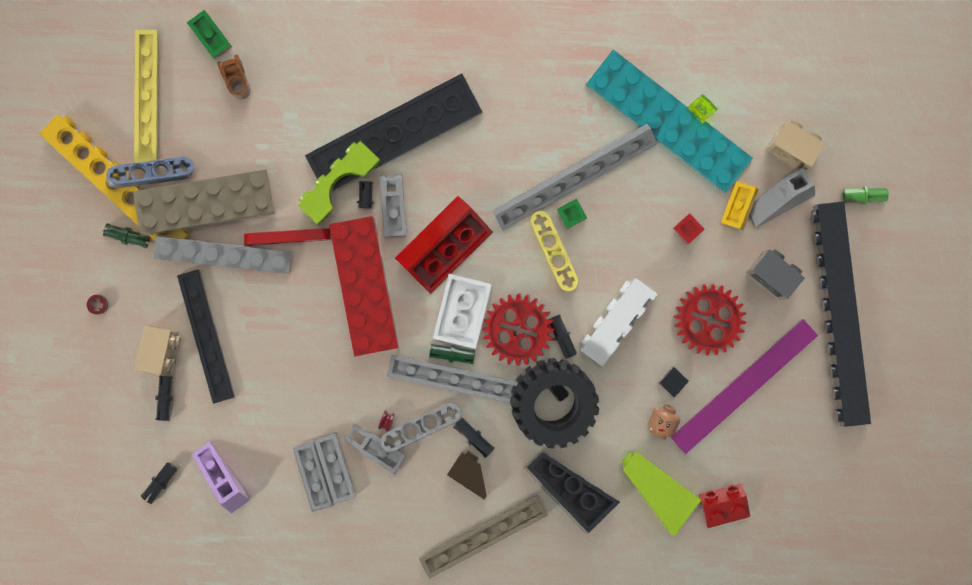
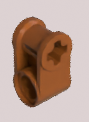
[217,54,250,100]

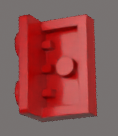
[698,484,751,528]

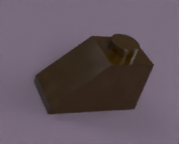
[447,451,487,500]

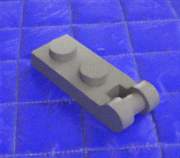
[380,174,407,237]

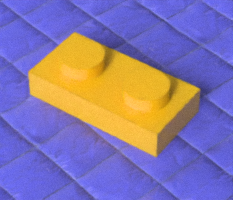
[721,181,759,231]

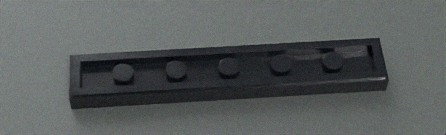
[177,269,235,404]

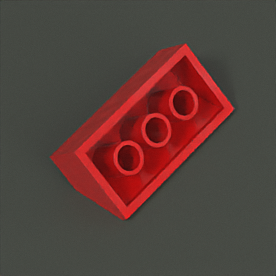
[395,196,493,294]

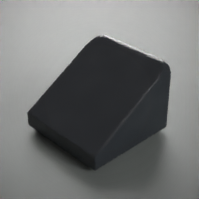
[658,366,689,398]

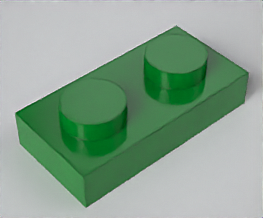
[187,10,232,59]

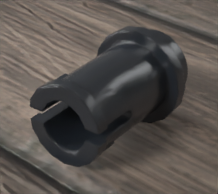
[356,181,374,209]

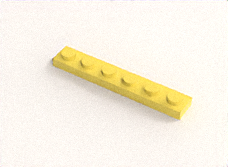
[134,30,159,163]

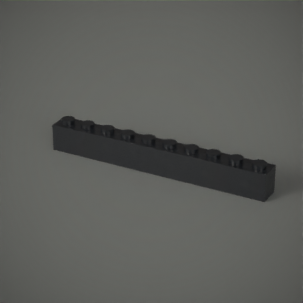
[811,201,871,427]

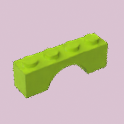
[298,141,381,226]

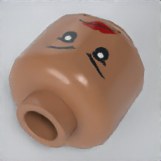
[647,404,681,439]

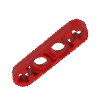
[244,228,331,246]

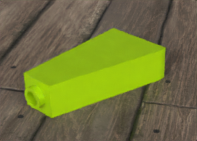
[621,450,701,536]

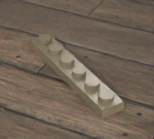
[419,495,548,579]

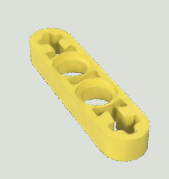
[530,211,578,292]

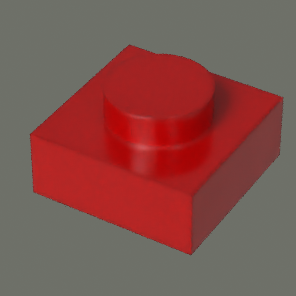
[673,213,705,245]

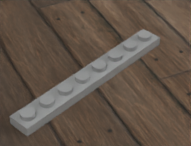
[492,124,657,230]

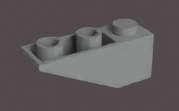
[749,168,815,227]

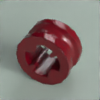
[87,295,108,315]
[378,410,395,432]

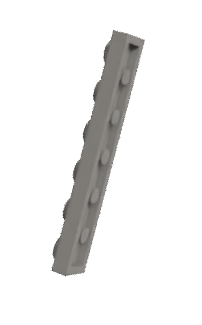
[153,236,291,274]
[387,355,518,403]

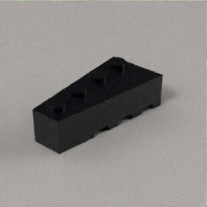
[523,452,620,533]

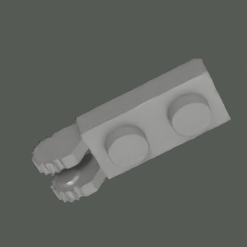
[344,423,407,475]

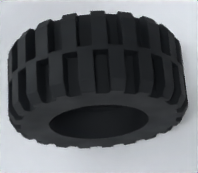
[510,358,599,449]

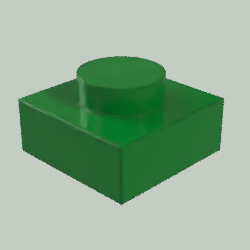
[557,199,587,229]

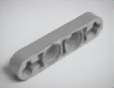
[380,403,461,453]

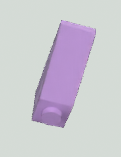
[192,442,250,513]

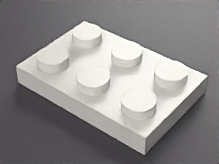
[433,274,492,349]

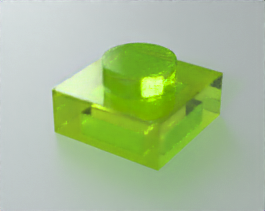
[688,94,718,123]

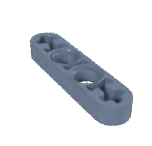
[106,157,194,188]

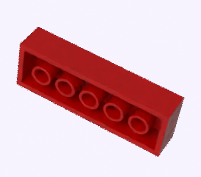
[329,216,400,357]

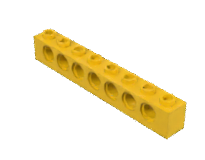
[39,114,192,241]

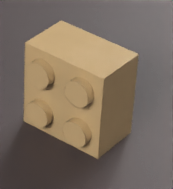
[766,120,825,170]
[134,325,180,376]

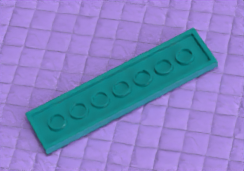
[586,49,753,194]

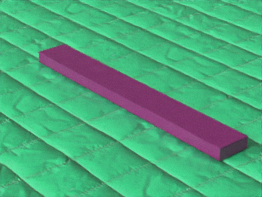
[670,319,818,454]

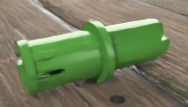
[843,186,889,204]

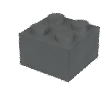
[746,249,805,300]

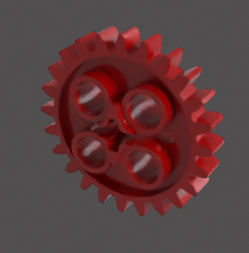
[673,284,747,356]
[482,293,555,366]

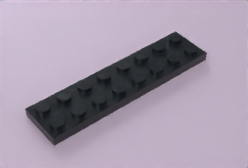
[305,73,483,192]

